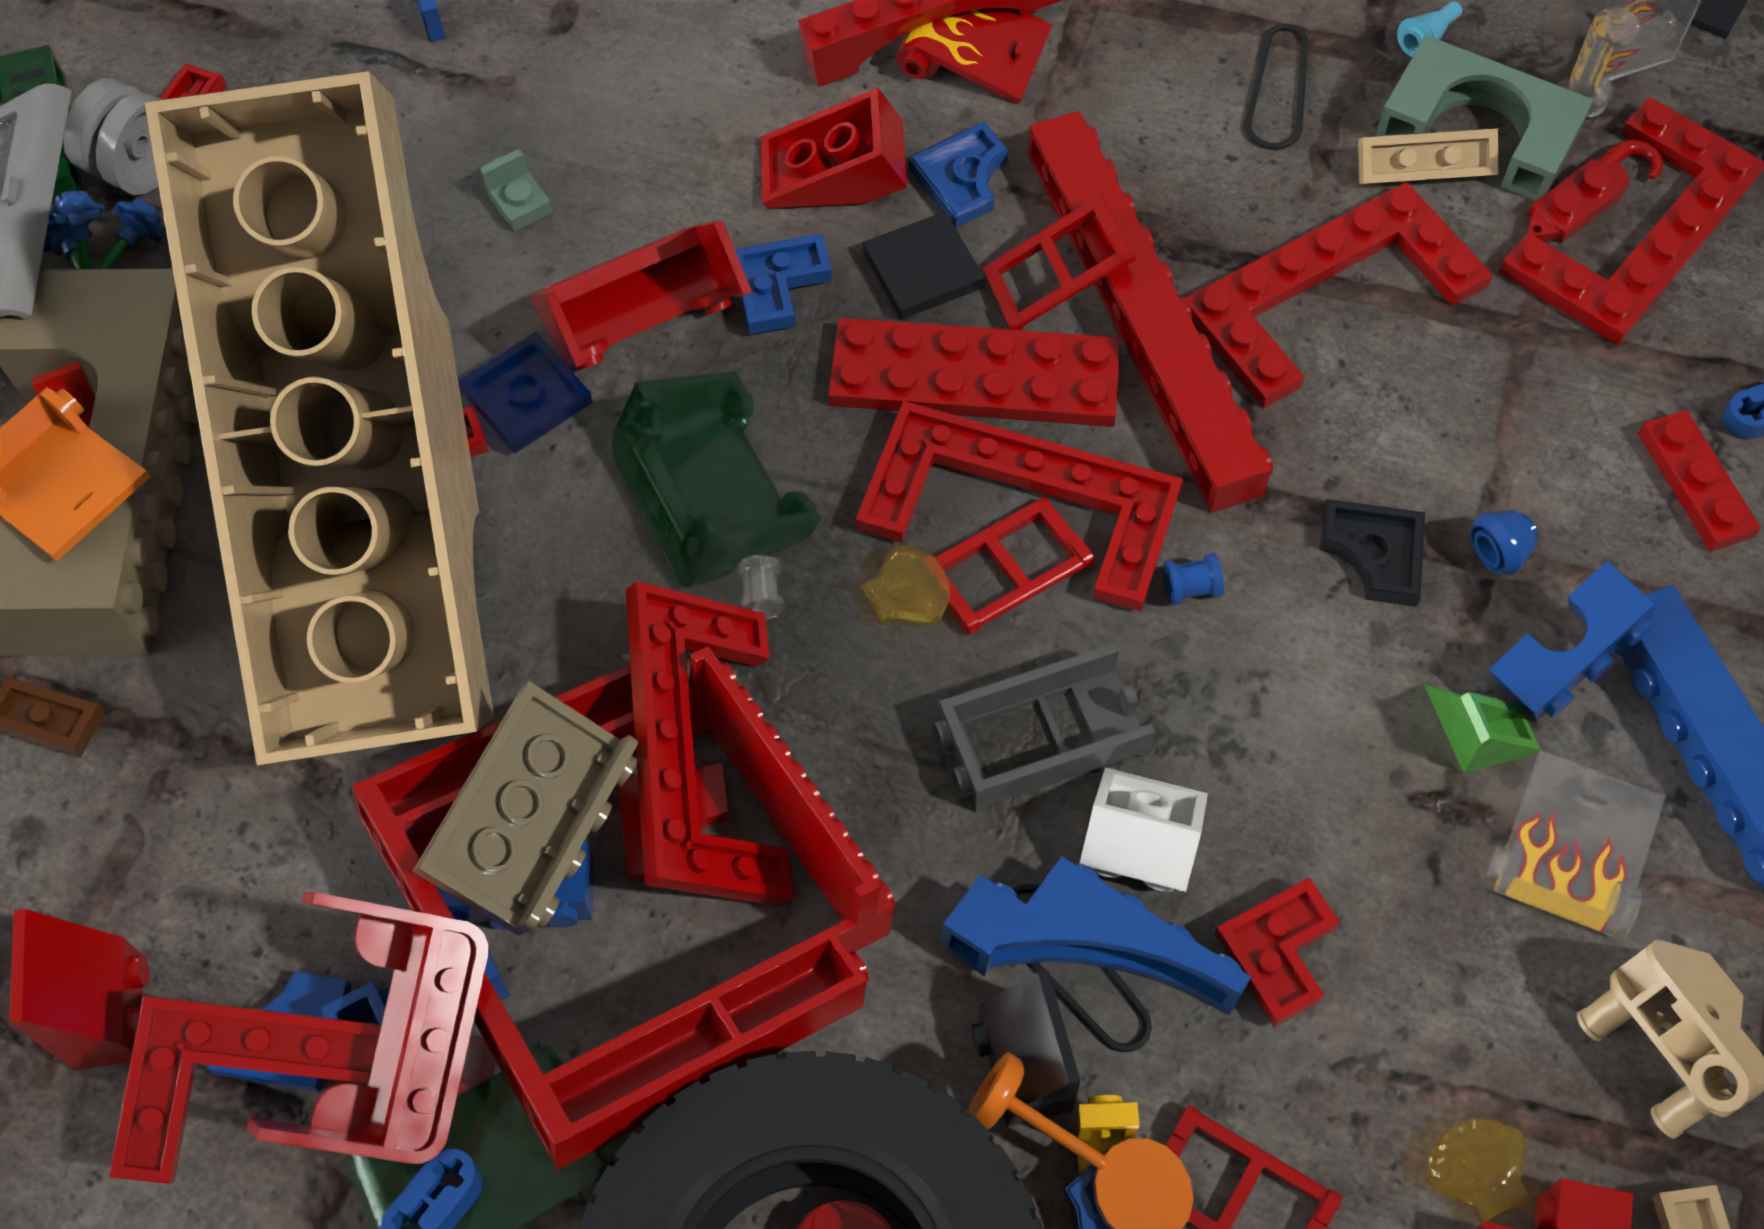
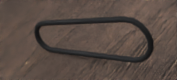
[1245,24,1308,149]
[1012,883,1152,1052]

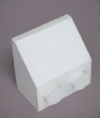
[1080,767,1208,892]

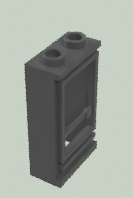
[933,643,1156,813]

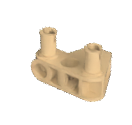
[1577,940,1764,1139]

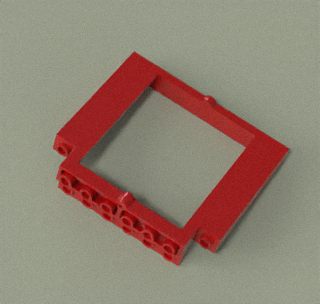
[352,646,895,1170]

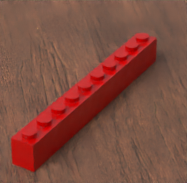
[1027,111,1273,513]

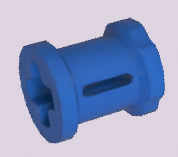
[1162,553,1224,606]

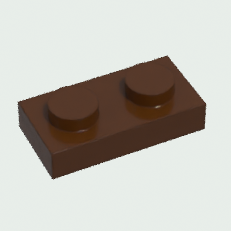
[0,676,105,757]

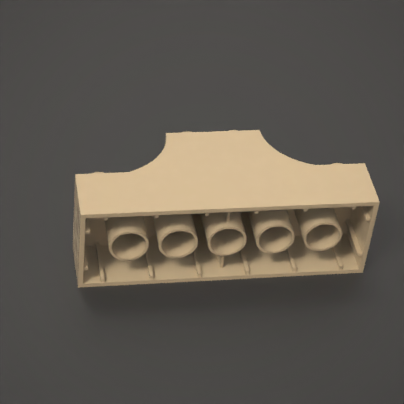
[145,71,494,765]

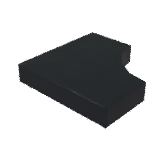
[1319,499,1425,607]

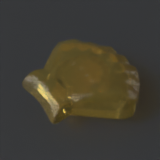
[860,545,951,626]
[1426,1119,1531,1224]

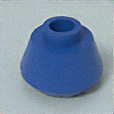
[1470,510,1538,575]

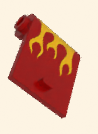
[896,8,1053,104]

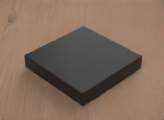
[862,211,985,320]

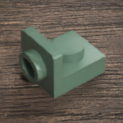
[481,149,553,232]

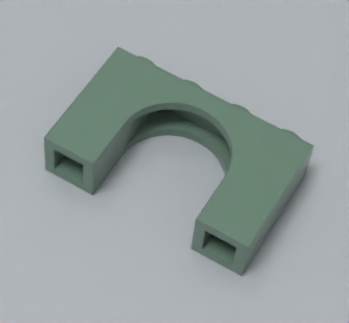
[1375,35,1594,201]

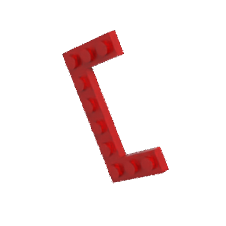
[1499,96,1764,345]
[1185,182,1493,409]
[856,401,1183,612]
[625,581,794,906]
[109,996,496,1218]

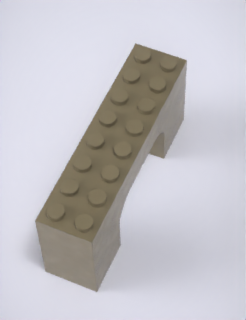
[0,269,198,656]

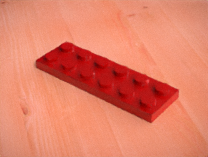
[829,318,1120,427]

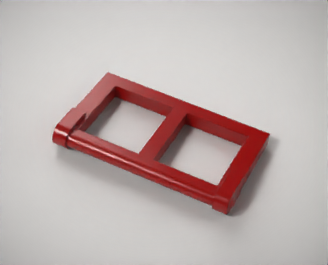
[982,194,1136,330]
[921,496,1095,635]
[1166,1104,1343,1229]

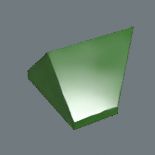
[1423,683,1541,774]

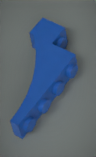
[939,856,1251,1015]

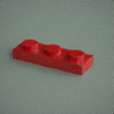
[1638,410,1761,552]

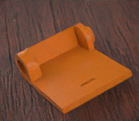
[0,387,151,561]

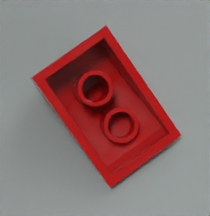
[761,87,907,208]
[9,909,150,1071]

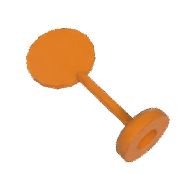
[967,1052,1194,1229]

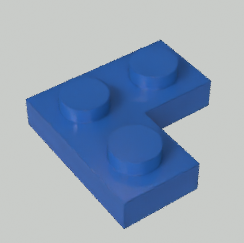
[735,233,832,334]

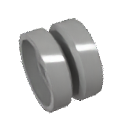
[63,78,162,195]

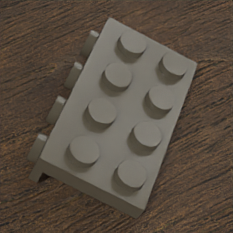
[412,681,638,936]

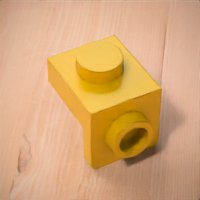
[1074,1095,1140,1174]

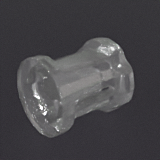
[736,555,785,620]

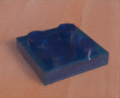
[458,331,593,454]

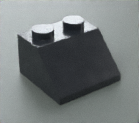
[971,970,1081,1127]

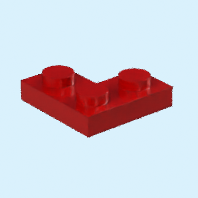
[1214,877,1340,1028]

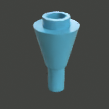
[1397,1,1462,57]

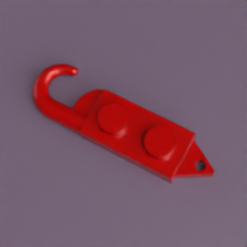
[1527,139,1663,244]

